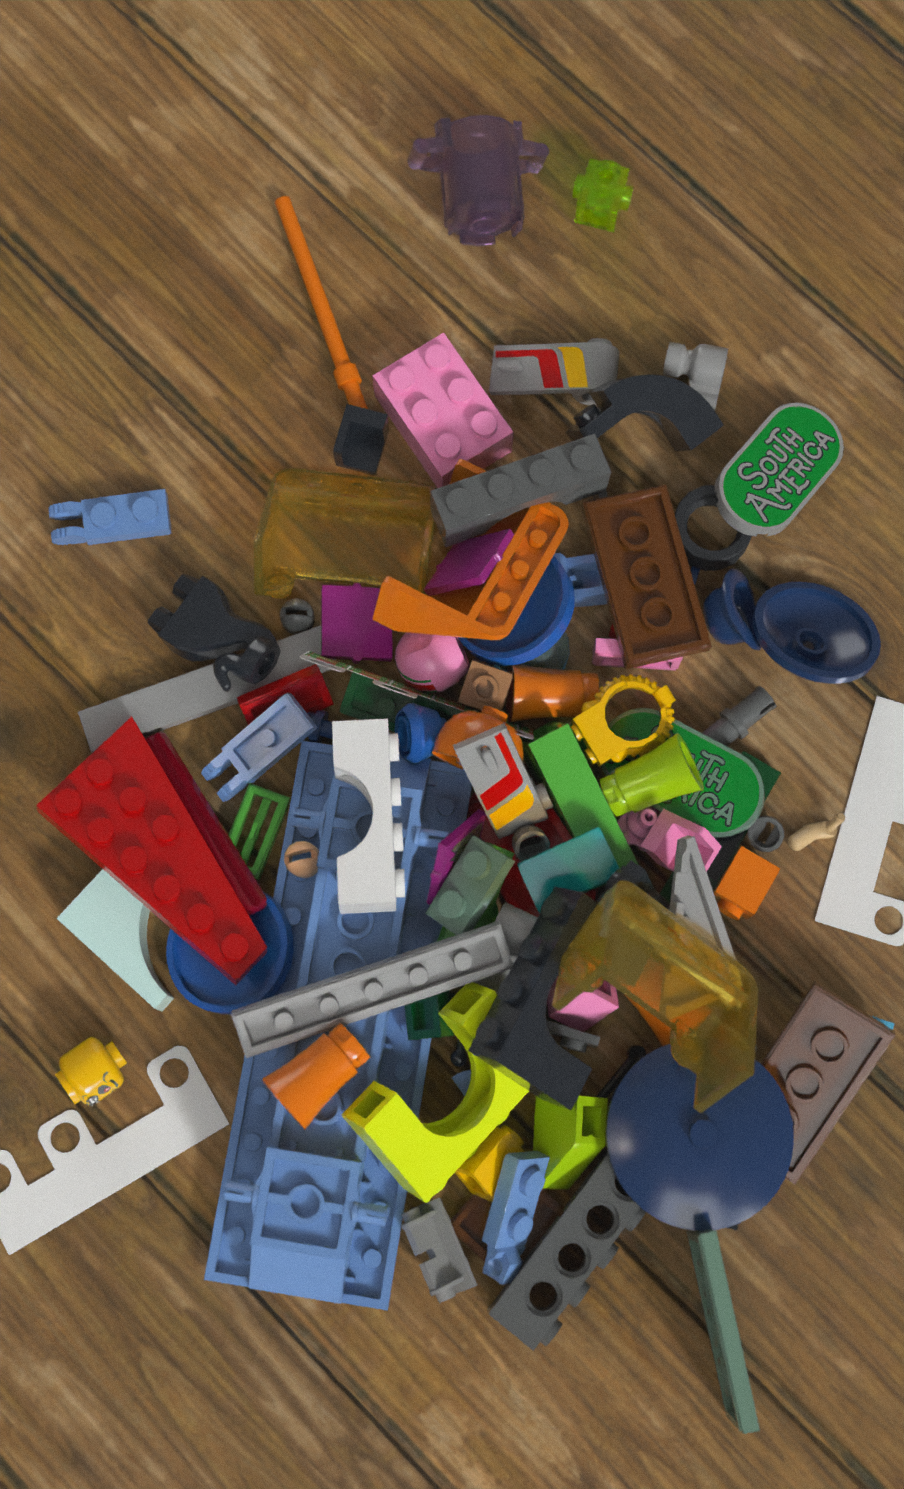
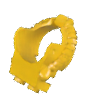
[570,674,676,767]

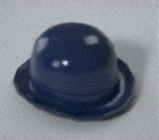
[703,568,761,651]

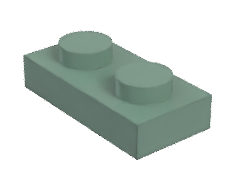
[425,835,515,935]

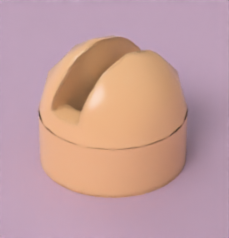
[284,841,319,878]

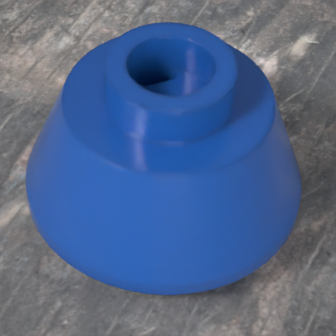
[395,703,447,764]

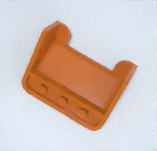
[372,459,569,640]

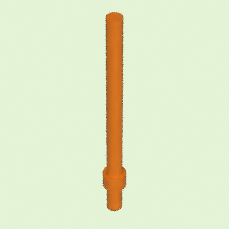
[275,196,368,409]

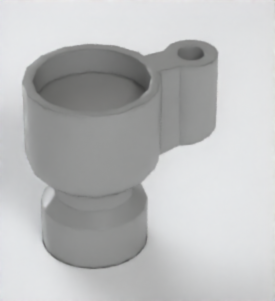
[663,342,728,410]

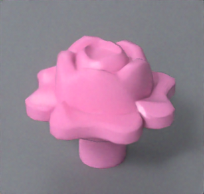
[617,806,660,851]

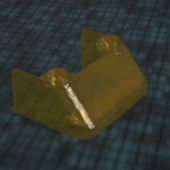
[552,880,758,1113]

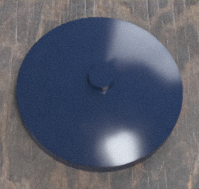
[605,1039,794,1231]

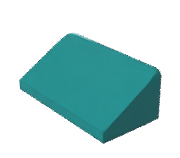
[517,827,619,913]

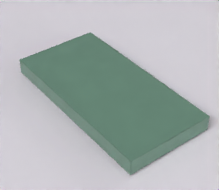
[686,1229,760,1434]

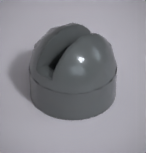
[280,598,315,634]
[748,815,784,852]
[512,824,550,862]

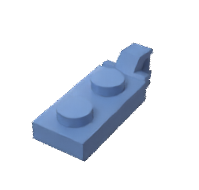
[482,1151,550,1285]

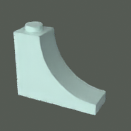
[57,869,174,1011]

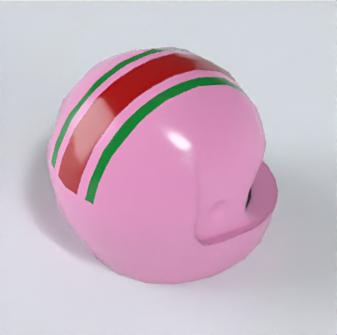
[395,633,470,693]

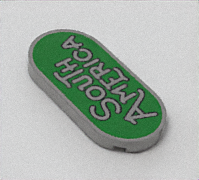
[714,403,844,537]

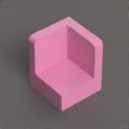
[641,809,722,872]
[547,961,619,1032]

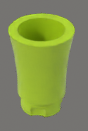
[600,733,704,817]

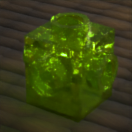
[572,159,634,232]

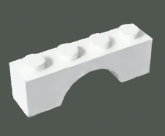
[332,719,405,914]

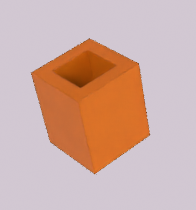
[713,846,781,920]

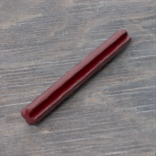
[146,732,267,915]

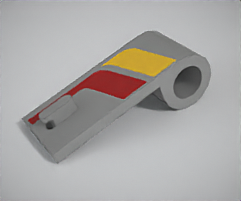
[489,338,620,406]
[453,723,554,839]

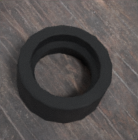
[675,485,752,571]

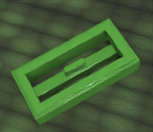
[229,783,291,881]

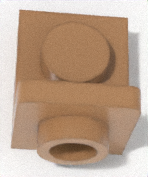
[458,657,513,711]

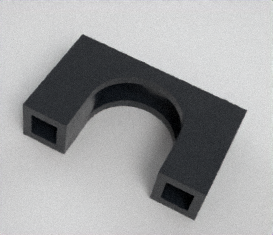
[468,886,654,1110]

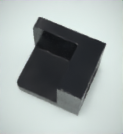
[333,404,389,475]

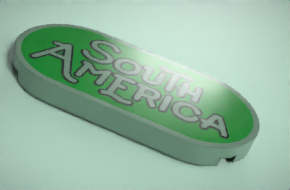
[601,708,765,838]

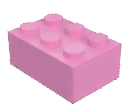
[372,333,513,488]

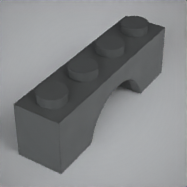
[430,434,611,548]

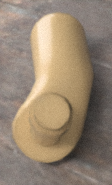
[788,812,845,851]

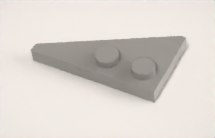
[658,835,745,1020]

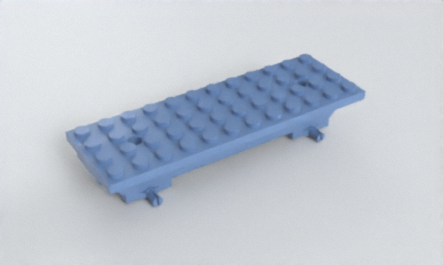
[204,741,472,1311]

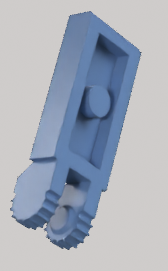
[48,489,172,545]
[201,693,318,802]

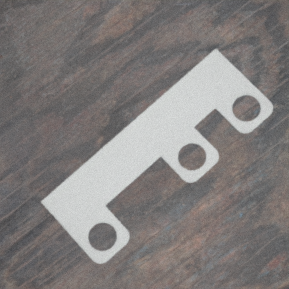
[815,696,904,946]
[0,1046,229,1255]

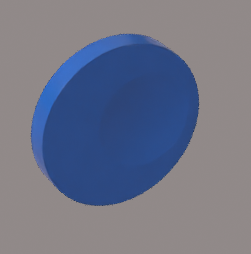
[457,556,575,666]
[166,893,294,1015]

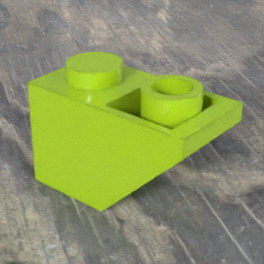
[533,1096,608,1189]

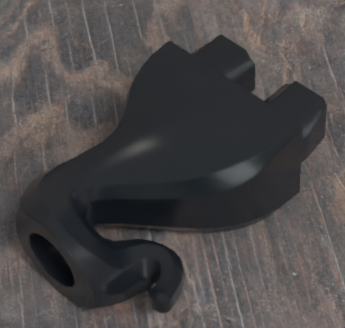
[148,574,281,692]

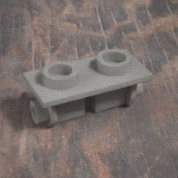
[401,1197,477,1303]

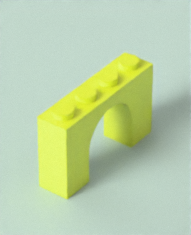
[341,982,530,1203]

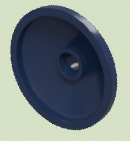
[752,582,881,684]

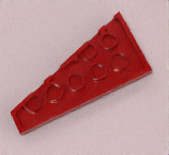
[36,716,267,985]

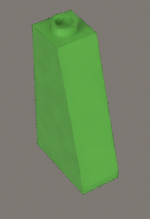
[520,721,638,888]

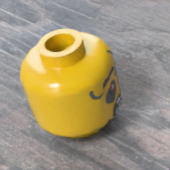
[55,1037,127,1106]

